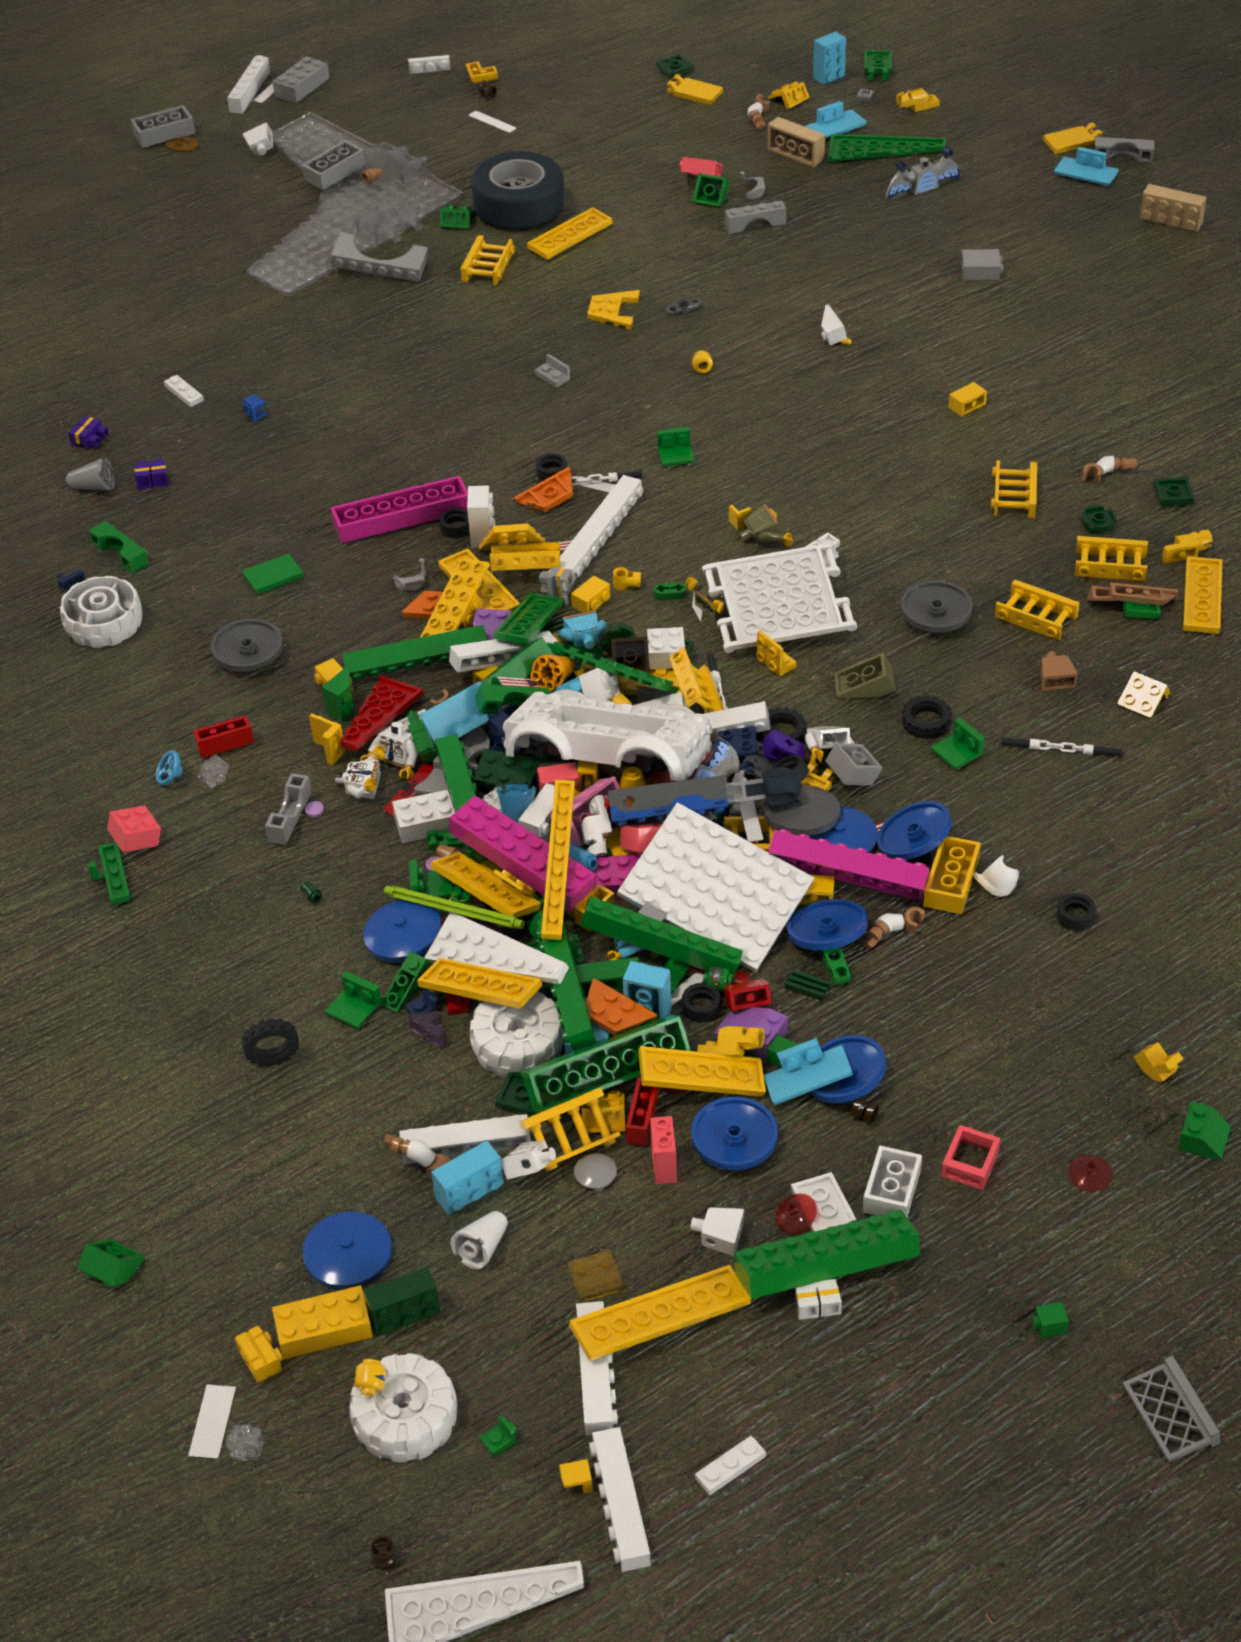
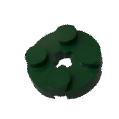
[1081,505,1116,534]
[600,623,636,654]

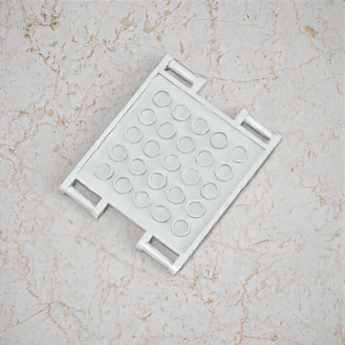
[702,543,858,653]

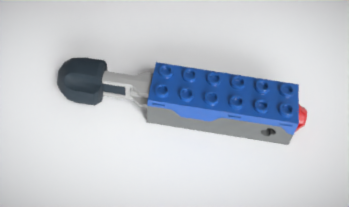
[603,767,802,828]

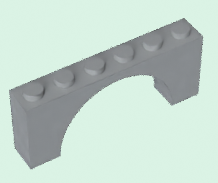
[331,232,428,282]

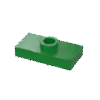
[1122,601,1161,619]

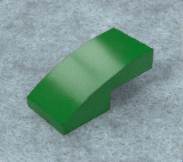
[663,958,689,994]

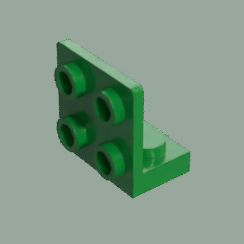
[440,206,475,228]
[657,427,695,466]
[931,718,985,770]
[409,859,453,899]
[325,971,382,1029]

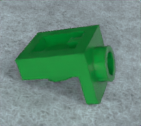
[480,1415,517,1458]

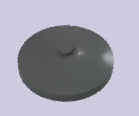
[901,580,973,633]
[211,619,283,672]
[763,784,840,836]

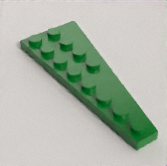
[828,134,946,162]
[547,641,679,694]

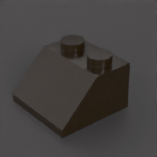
[611,637,650,675]

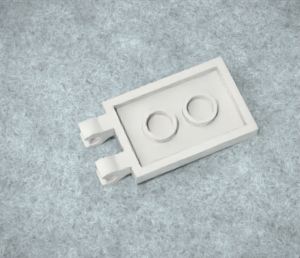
[791,1172,857,1232]

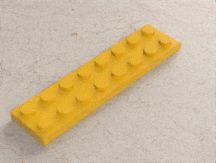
[569,1265,751,1361]

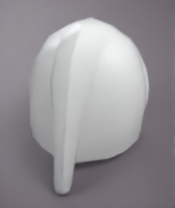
[973,855,1019,897]

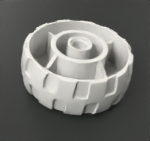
[60,576,142,648]
[470,991,565,1078]
[349,1353,457,1463]

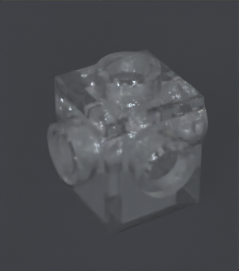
[197,754,230,788]
[226,1424,264,1461]

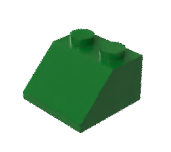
[692,173,731,207]
[322,667,354,722]
[1178,1101,1231,1161]
[78,1239,145,1287]

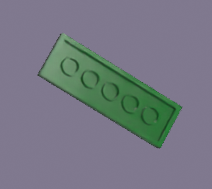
[494,593,564,645]

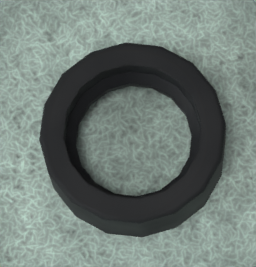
[536,453,567,481]
[440,508,470,538]
[772,755,809,781]
[1056,893,1096,931]
[682,983,721,1022]

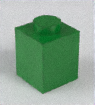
[767,1035,799,1068]
[1032,1302,1069,1338]

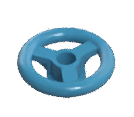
[156,750,182,786]

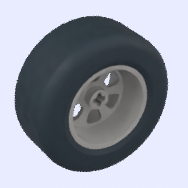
[471,151,565,230]

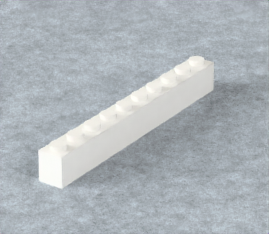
[548,475,643,583]

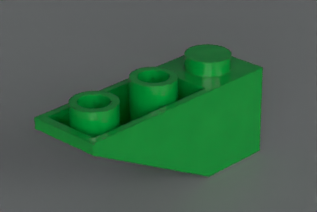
[380,951,433,1013]

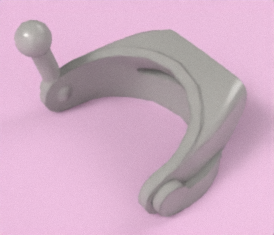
[740,171,765,199]
[393,558,426,592]

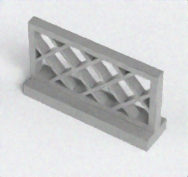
[1123,1356,1220,1463]

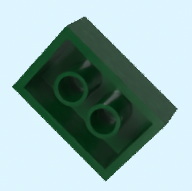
[474,748,539,794]
[363,1267,441,1336]

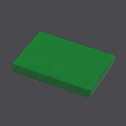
[242,554,304,595]

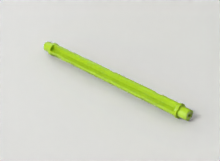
[384,886,525,929]

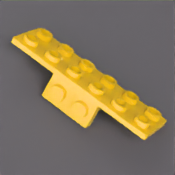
[420,558,490,638]

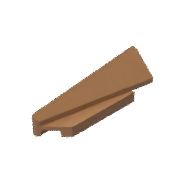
[1087,582,1178,605]

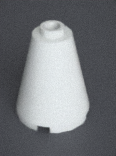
[451,1211,508,1269]

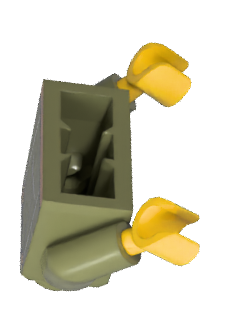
[740,504,794,547]
[685,577,729,622]

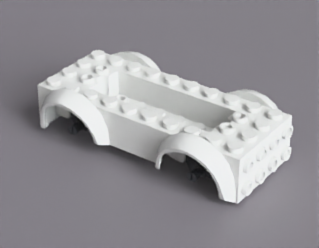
[503,689,712,781]

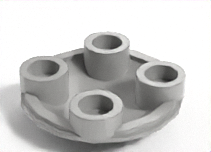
[574,1153,617,1192]

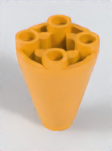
[530,655,576,691]

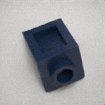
[57,569,86,592]
[405,988,438,1023]

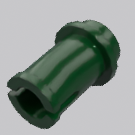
[300,881,322,903]

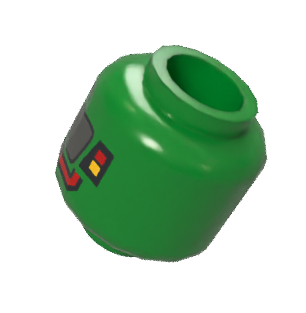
[703,966,734,994]

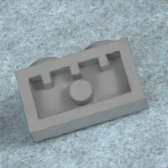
[535,354,570,388]

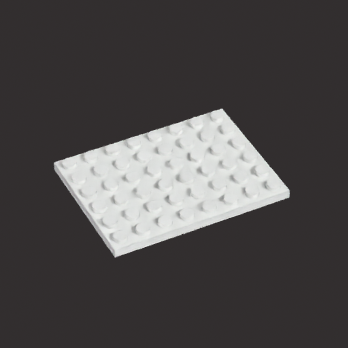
[617,802,814,973]

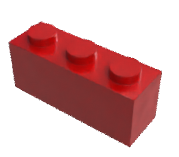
[193,715,254,758]
[626,1077,659,1146]

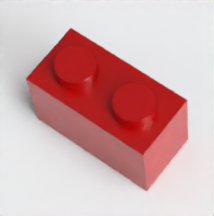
[724,979,772,1011]

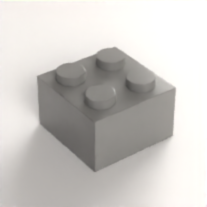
[825,743,883,786]

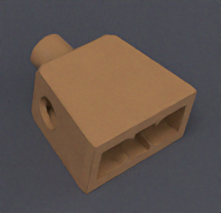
[1040,651,1078,691]

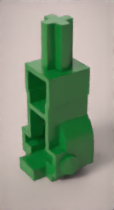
[407,710,438,764]

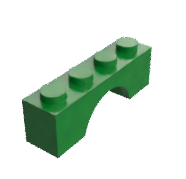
[89,521,148,573]
[475,684,551,714]

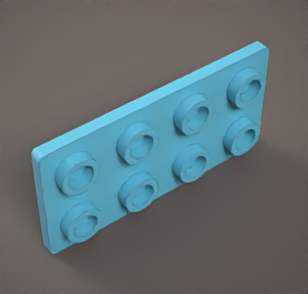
[805,101,867,140]
[1054,147,1119,186]
[419,681,495,747]
[764,1038,853,1105]

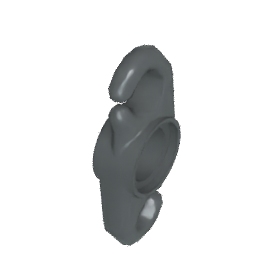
[666,298,701,315]

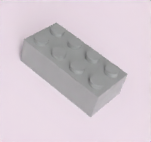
[272,57,329,103]
[131,105,195,147]
[302,140,366,190]

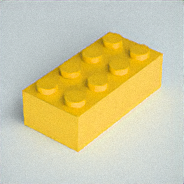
[923,836,981,914]
[272,1286,373,1360]

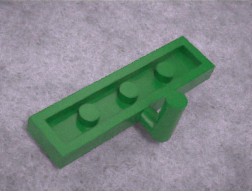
[88,842,131,905]

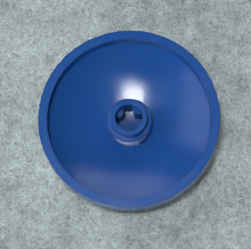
[877,801,952,860]
[809,806,878,854]
[363,899,443,963]
[787,899,868,950]
[809,1035,887,1103]
[691,1097,778,1170]
[303,1212,392,1290]

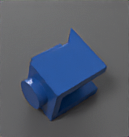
[243,394,268,423]

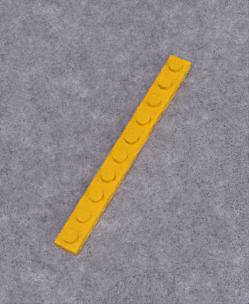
[541,780,575,940]

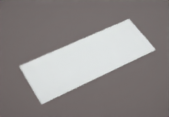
[188,1385,236,1458]

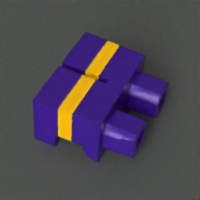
[68,415,109,449]
[135,458,169,489]

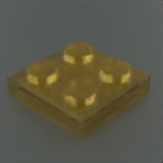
[568,1250,624,1303]

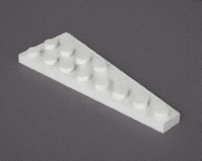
[424,912,569,984]
[385,1561,584,1642]

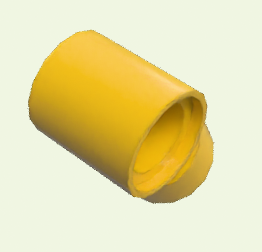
[613,567,641,590]

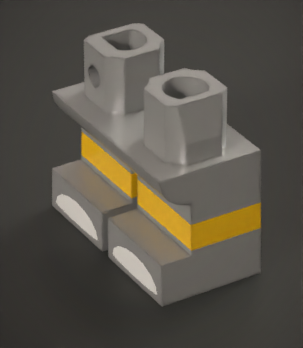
[539,567,574,606]

